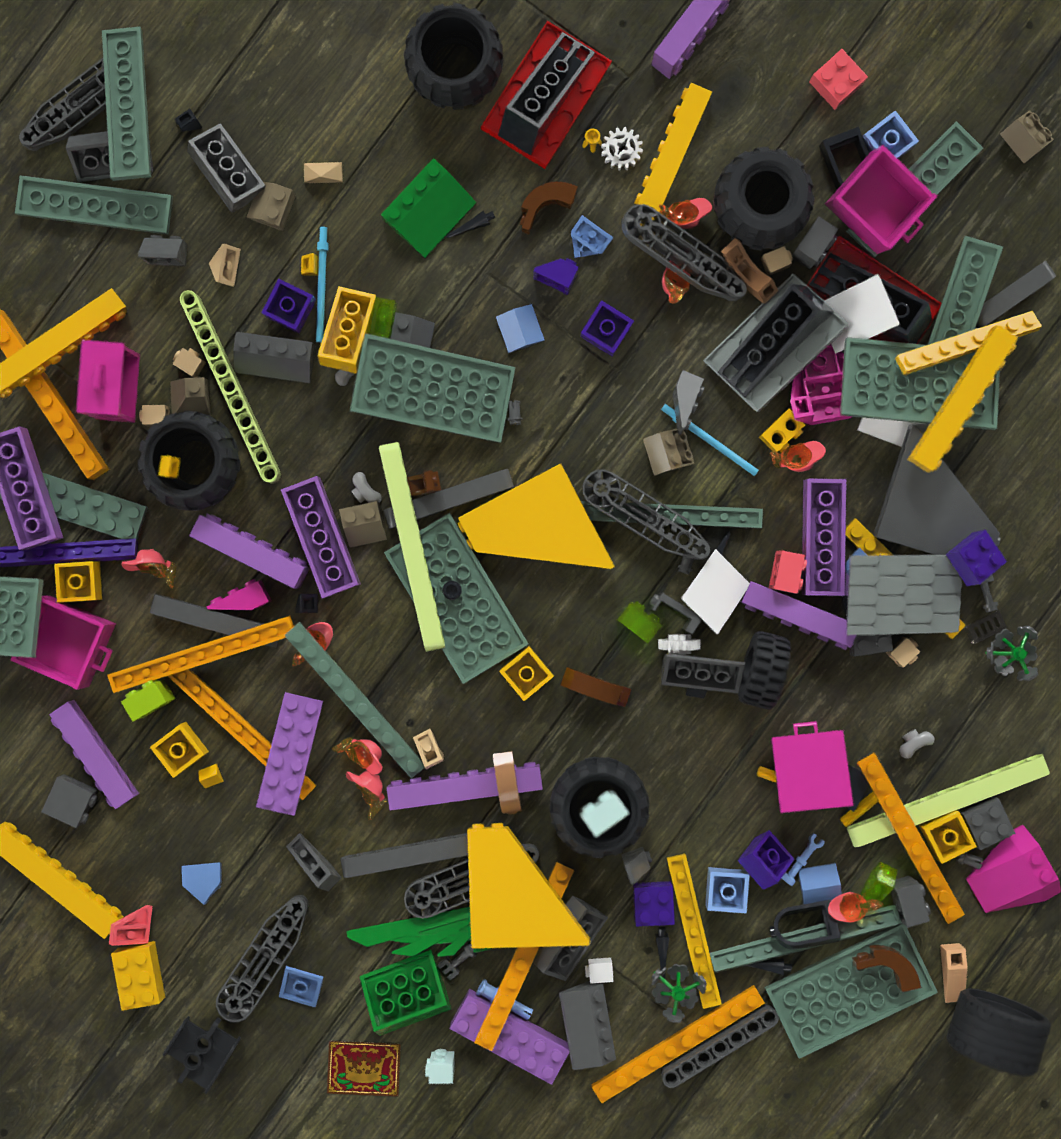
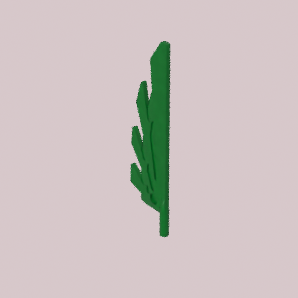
[347,907,491,957]

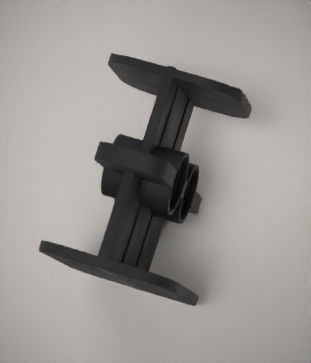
[162,1016,241,1094]

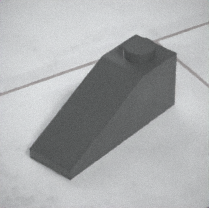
[286,833,342,891]
[621,847,652,884]

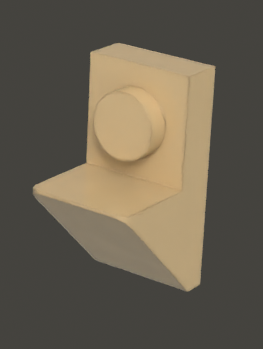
[413,729,444,769]

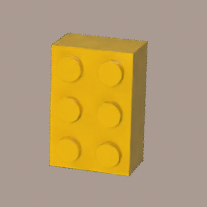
[111,941,165,1011]

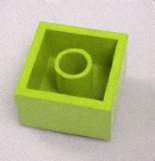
[121,679,176,722]

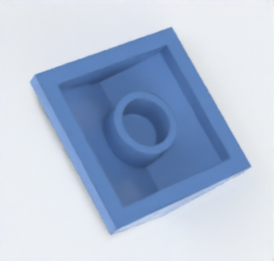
[496,304,545,353]
[798,863,842,904]
[279,966,323,1007]

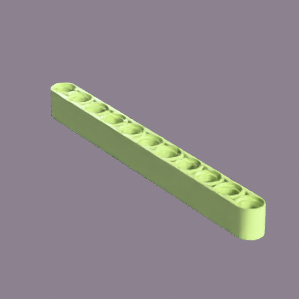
[180,290,281,483]
[379,442,445,652]
[847,754,1050,847]

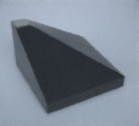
[174,109,202,132]
[295,594,318,613]

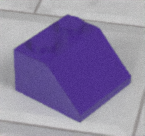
[533,258,579,295]

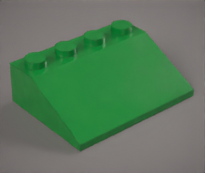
[381,158,477,258]
[359,950,452,1036]

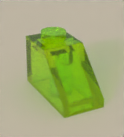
[859,862,897,907]

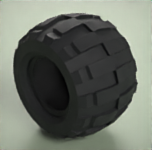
[404,3,503,110]
[713,147,815,250]
[138,411,241,511]
[550,756,650,858]

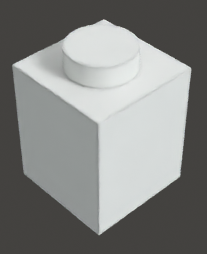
[585,958,613,983]

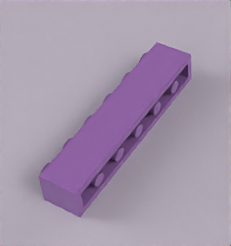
[742,581,857,650]
[49,700,139,809]

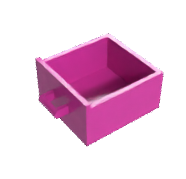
[825,145,937,254]
[77,340,140,423]
[10,595,116,690]
[771,721,853,813]

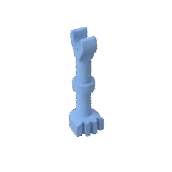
[781,833,825,886]

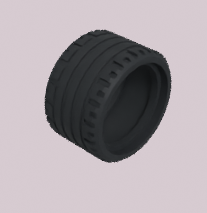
[946,988,1051,1077]

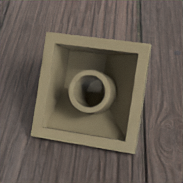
[170,377,211,416]

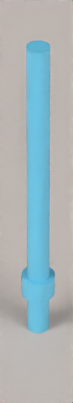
[316,227,329,343]
[661,404,759,476]

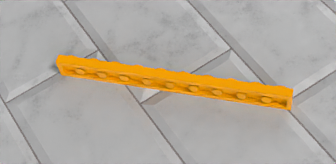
[107,616,294,693]
[168,669,317,800]
[857,753,965,924]
[474,862,574,1051]
[591,985,765,1103]

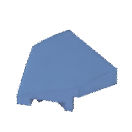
[571,215,613,258]
[182,863,222,905]

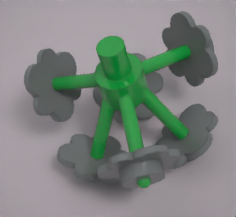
[985,626,1038,681]
[651,964,707,1023]

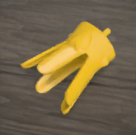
[582,128,602,153]

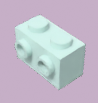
[580,791,629,837]
[425,1049,455,1084]

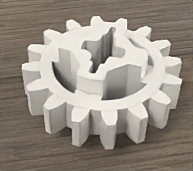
[601,127,643,171]
[658,634,700,655]

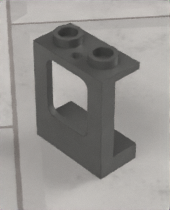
[649,592,701,634]

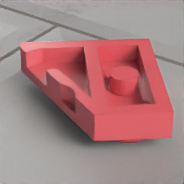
[109,905,152,946]

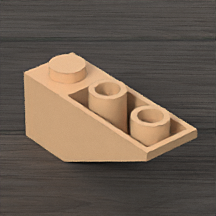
[940,943,967,1003]

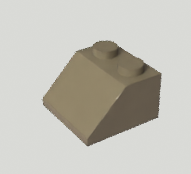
[247,182,296,231]
[339,501,387,548]

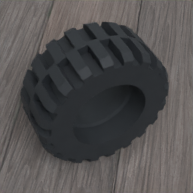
[738,631,790,709]

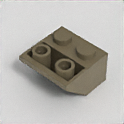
[1000,110,1054,163]
[643,429,695,475]

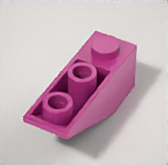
[207,579,272,610]

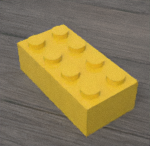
[318,287,378,374]

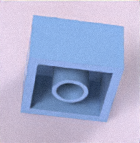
[863,111,919,159]
[705,867,749,913]

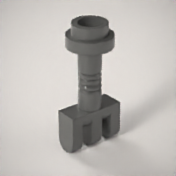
[973,575,998,612]
[437,943,477,980]

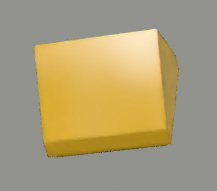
[301,253,319,276]
[159,456,180,478]
[198,764,223,788]

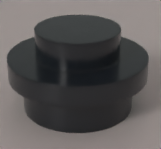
[442,581,462,600]

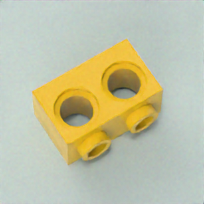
[759,409,805,453]

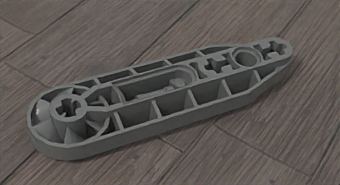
[19,58,106,151]
[621,204,747,301]
[582,469,710,560]
[404,844,539,919]
[216,895,309,1022]

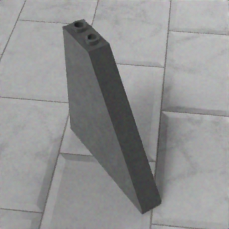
[873,425,1001,555]

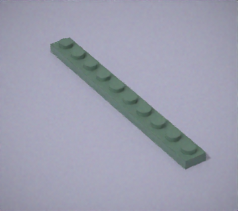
[581,501,763,528]
[284,622,425,778]
[710,905,902,973]

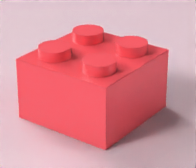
[810,49,868,110]
[769,551,807,593]

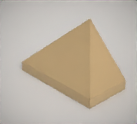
[304,162,343,183]
[209,244,241,287]

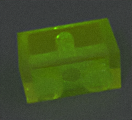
[370,297,397,339]
[617,601,662,643]

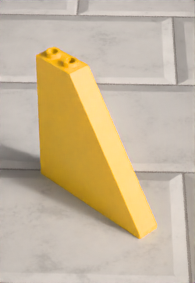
[458,464,615,569]
[467,823,590,948]

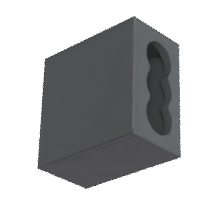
[41,774,98,828]

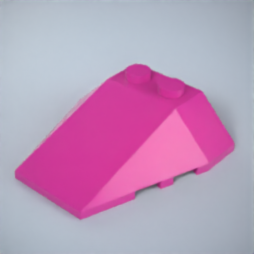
[790,344,851,425]
[966,825,1061,913]

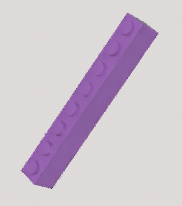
[387,762,543,810]

